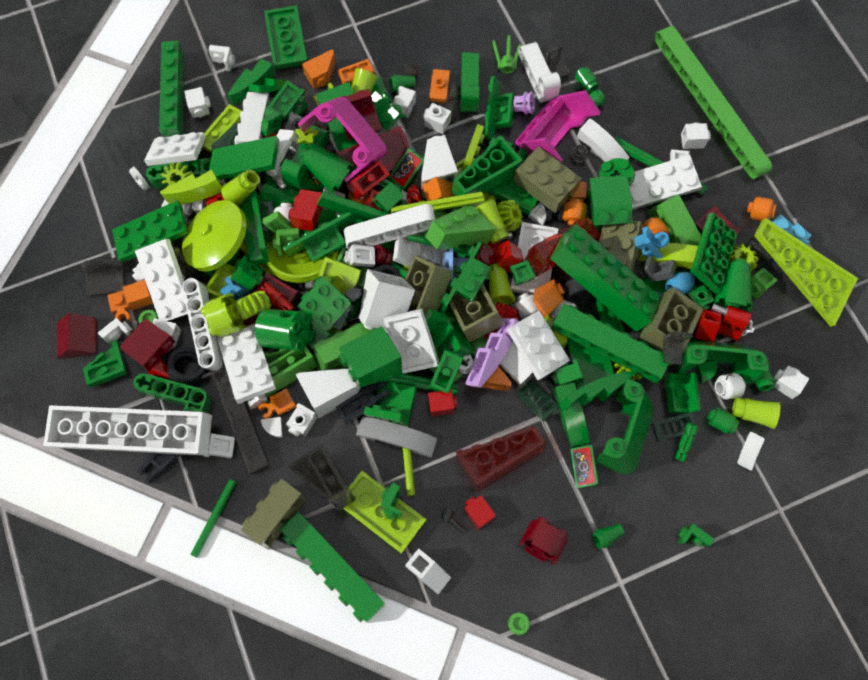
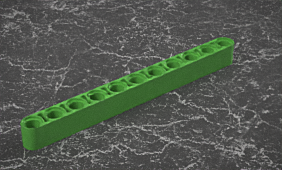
[655,26,772,179]

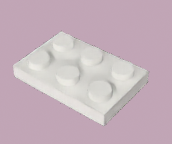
[144,132,206,166]
[393,233,447,267]
[383,309,439,374]
[507,311,570,380]

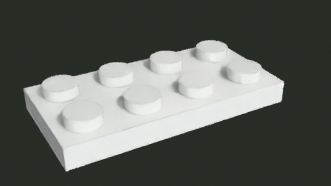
[629,155,702,210]
[511,222,558,295]
[135,239,188,321]
[217,324,276,404]

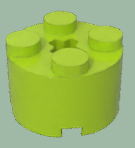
[201,293,247,338]

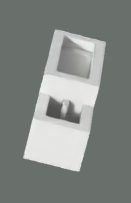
[577,119,629,161]

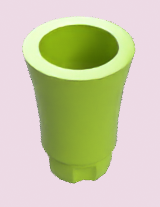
[351,68,378,94]
[221,170,260,206]
[476,199,509,244]
[488,263,515,306]
[732,398,781,429]

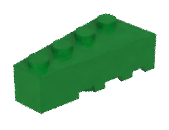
[451,135,523,196]

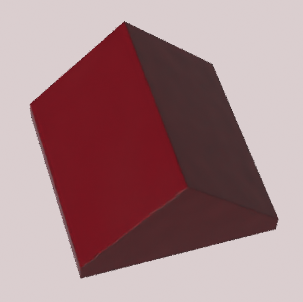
[57,313,97,359]

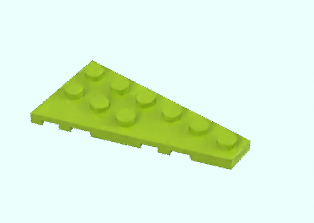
[754,219,858,327]

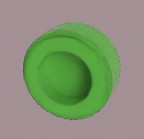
[139,310,159,323]
[508,612,530,635]

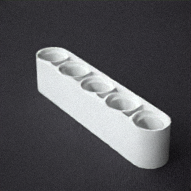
[344,204,436,250]
[182,278,223,371]

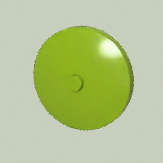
[182,201,247,271]
[266,229,339,283]

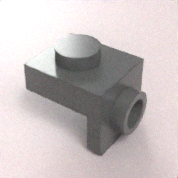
[644,256,677,282]

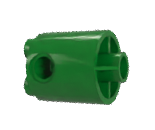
[255,309,313,351]

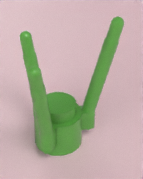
[492,35,521,74]

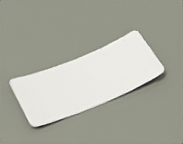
[737,432,765,471]

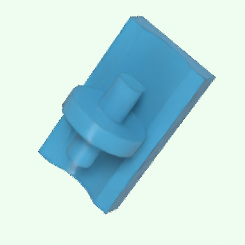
[634,226,670,259]
[220,276,250,301]

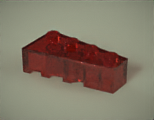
[525,217,601,277]
[455,426,546,491]

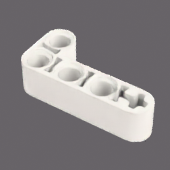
[518,42,561,103]

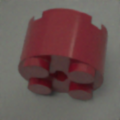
[519,517,568,565]

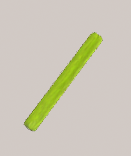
[391,192,484,214]

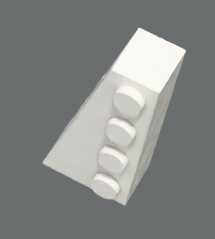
[235,92,270,144]

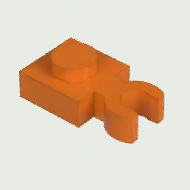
[107,290,132,323]
[258,388,296,419]

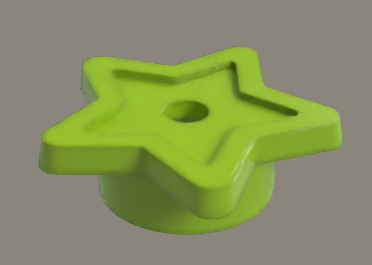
[295,128,319,144]

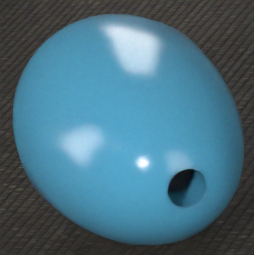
[666,272,695,295]

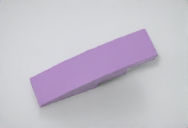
[465,318,520,388]

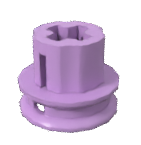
[513,91,535,115]

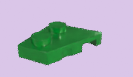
[83,340,127,388]

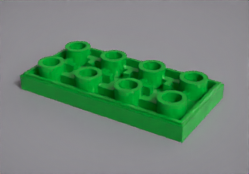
[316,82,358,151]
[209,136,280,180]
[690,212,737,294]
[567,320,618,395]

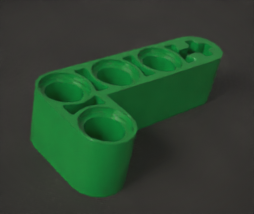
[461,52,479,112]
[280,125,330,190]
[146,158,211,189]
[133,373,211,414]

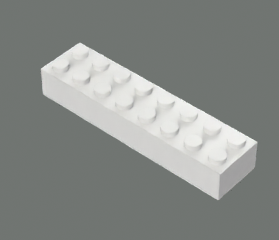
[43,405,212,456]

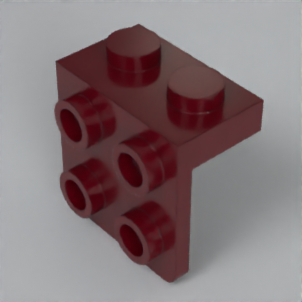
[341,89,382,141]
[120,319,176,371]

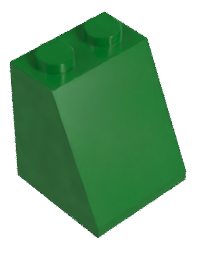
[590,175,632,226]
[338,326,403,388]

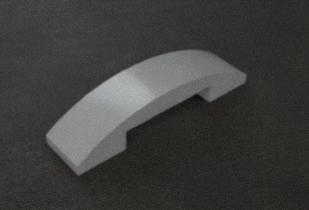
[356,417,437,458]

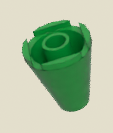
[300,147,354,195]
[713,259,753,312]

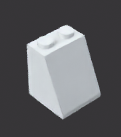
[421,135,458,199]
[359,269,415,333]
[296,369,361,418]

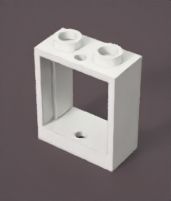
[266,129,301,188]

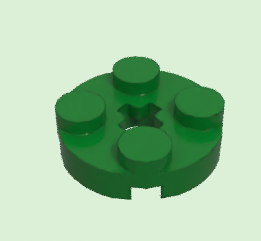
[598,158,635,185]

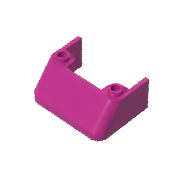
[515,90,601,162]
[297,97,387,184]

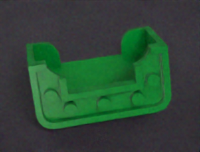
[675,340,769,385]
[595,379,654,475]

